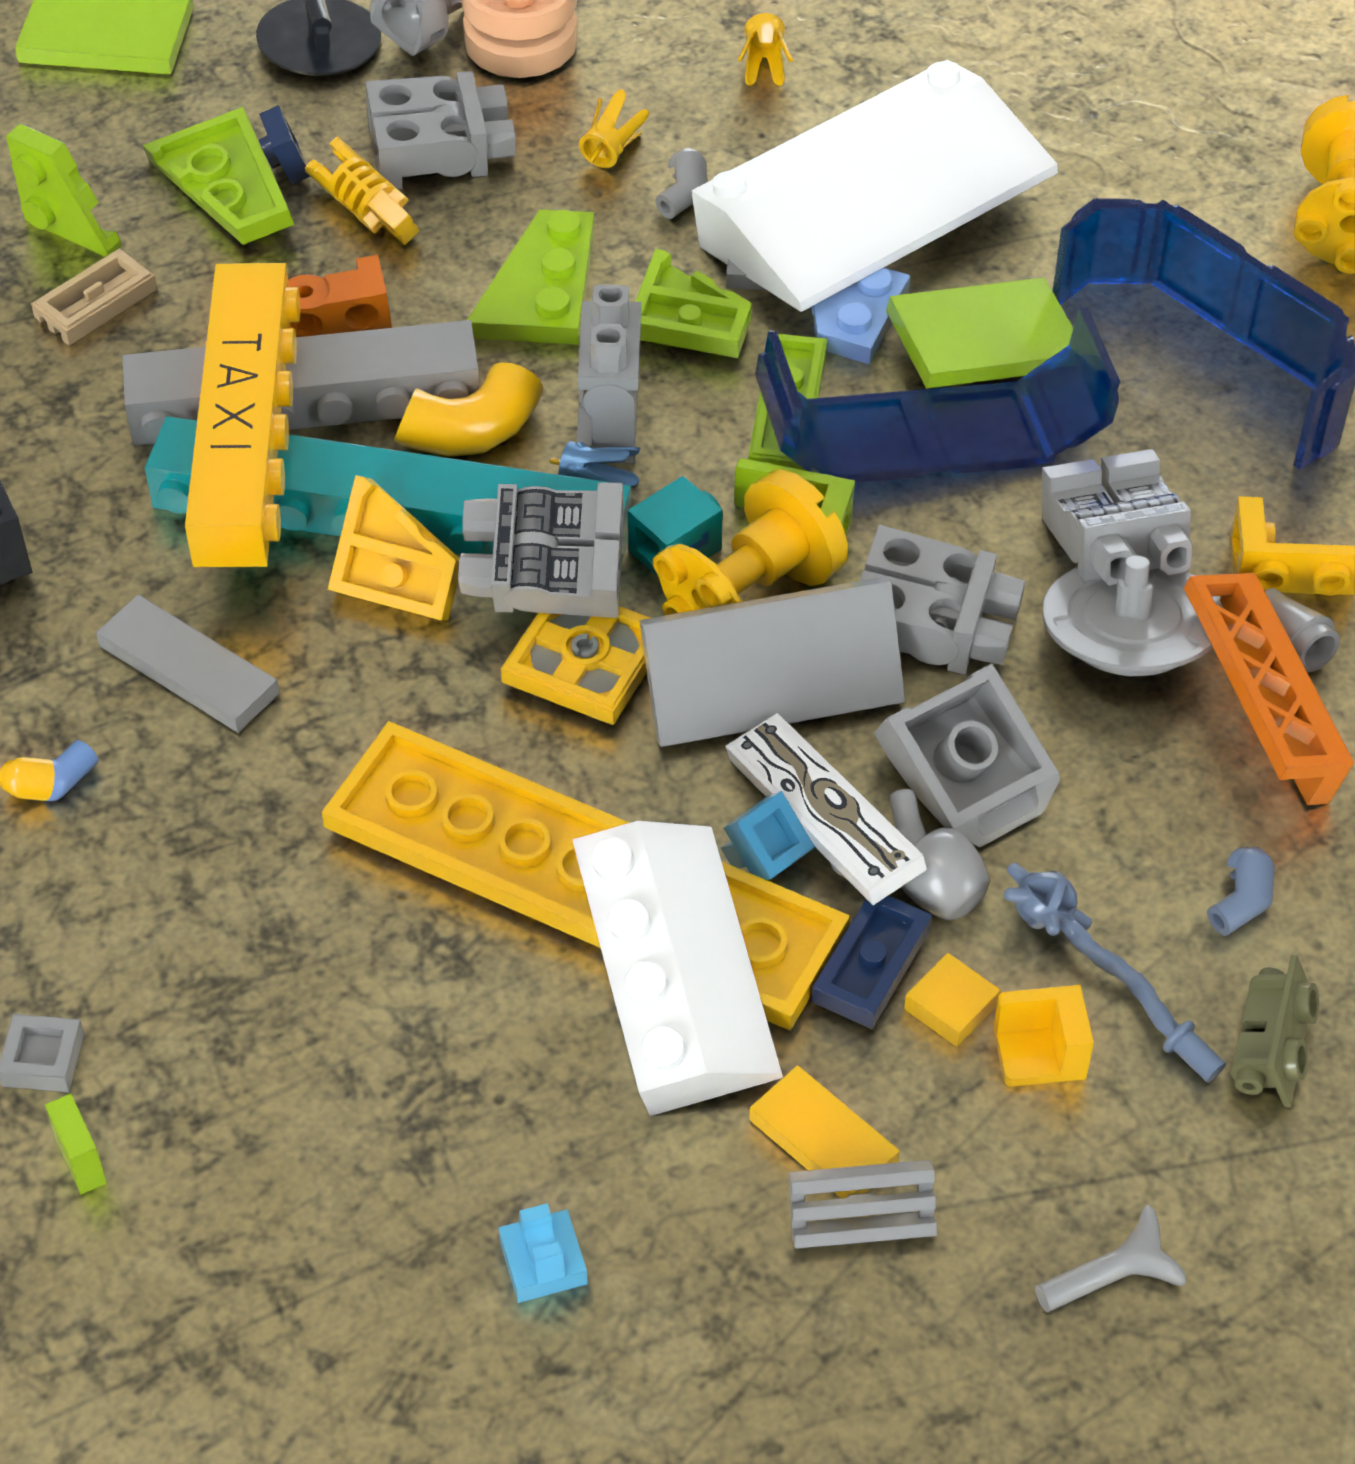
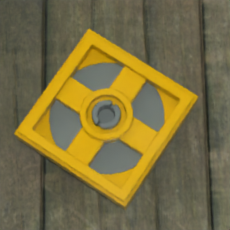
[501,606,651,725]

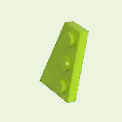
[142,107,294,245]
[467,209,595,345]

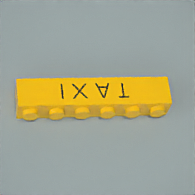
[185,263,301,567]

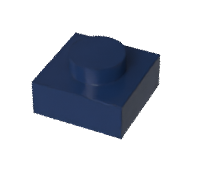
[259,105,311,185]

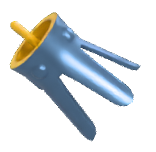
[549,441,641,487]

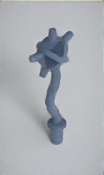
[1004,863,1226,1083]

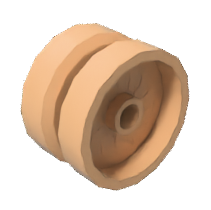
[461,0,578,78]

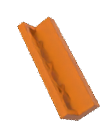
[1183,573,1354,805]

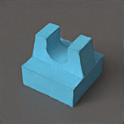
[498,1203,588,1303]

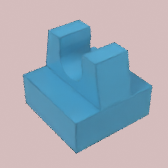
[721,791,815,880]

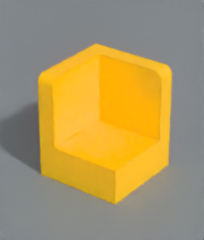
[993,985,1094,1087]

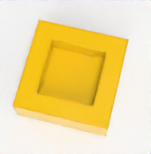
[904,953,1001,1047]

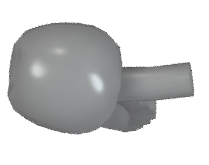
[831,789,990,921]

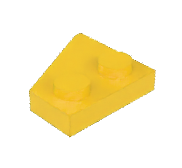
[327,475,460,621]

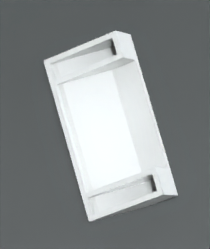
[691,60,1058,312]

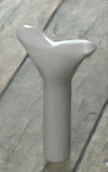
[1035,1204,1187,1312]

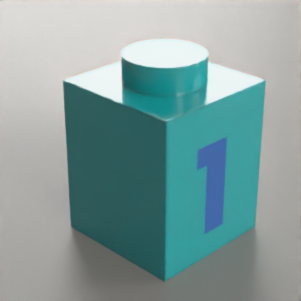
[628,475,723,577]

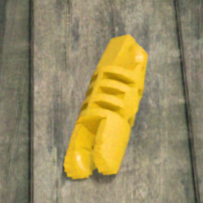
[305,136,420,245]

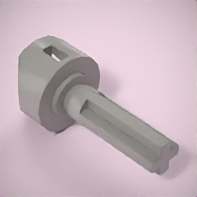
[370,0,462,56]

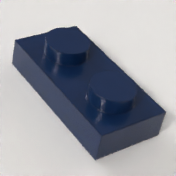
[811,896,932,1029]

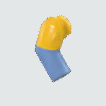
[0,740,99,801]

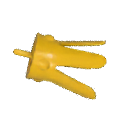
[738,13,793,86]
[579,89,649,168]

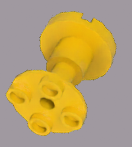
[1294,95,1355,274]
[653,469,848,616]

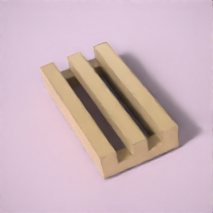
[31,248,158,346]

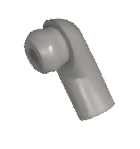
[655,148,708,219]

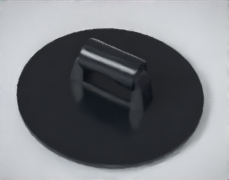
[256,0,381,76]

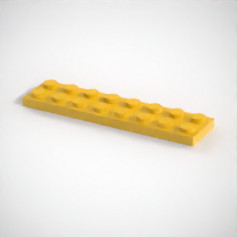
[322,721,850,1031]

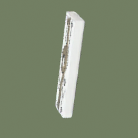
[725,713,927,905]

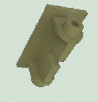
[1230,955,1319,1108]

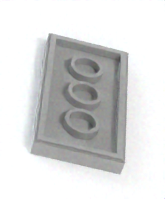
[640,576,905,747]

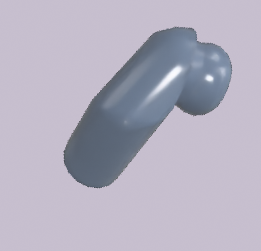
[1207,847,1275,936]

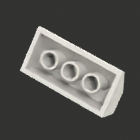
[573,821,783,1116]

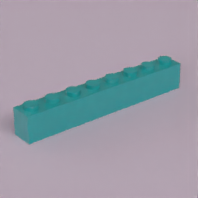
[144,416,631,563]

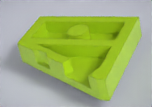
[6,123,122,257]
[635,248,752,358]

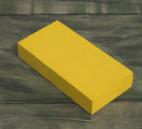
[749,1065,900,1199]

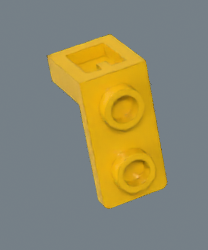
[1229,496,1355,596]

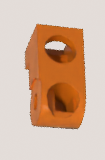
[288,255,392,337]

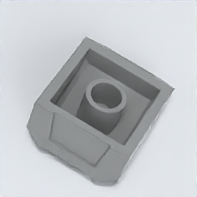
[873,663,1060,847]

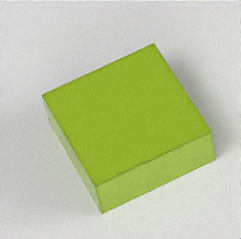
[44,1093,107,1195]

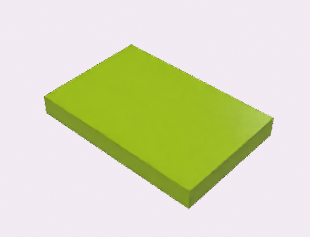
[15,0,194,75]
[886,277,1088,389]

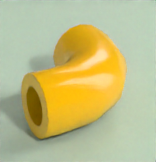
[394,362,543,458]

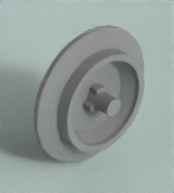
[1042,555,1223,676]

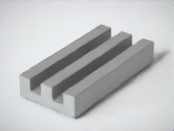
[788,1160,937,1249]

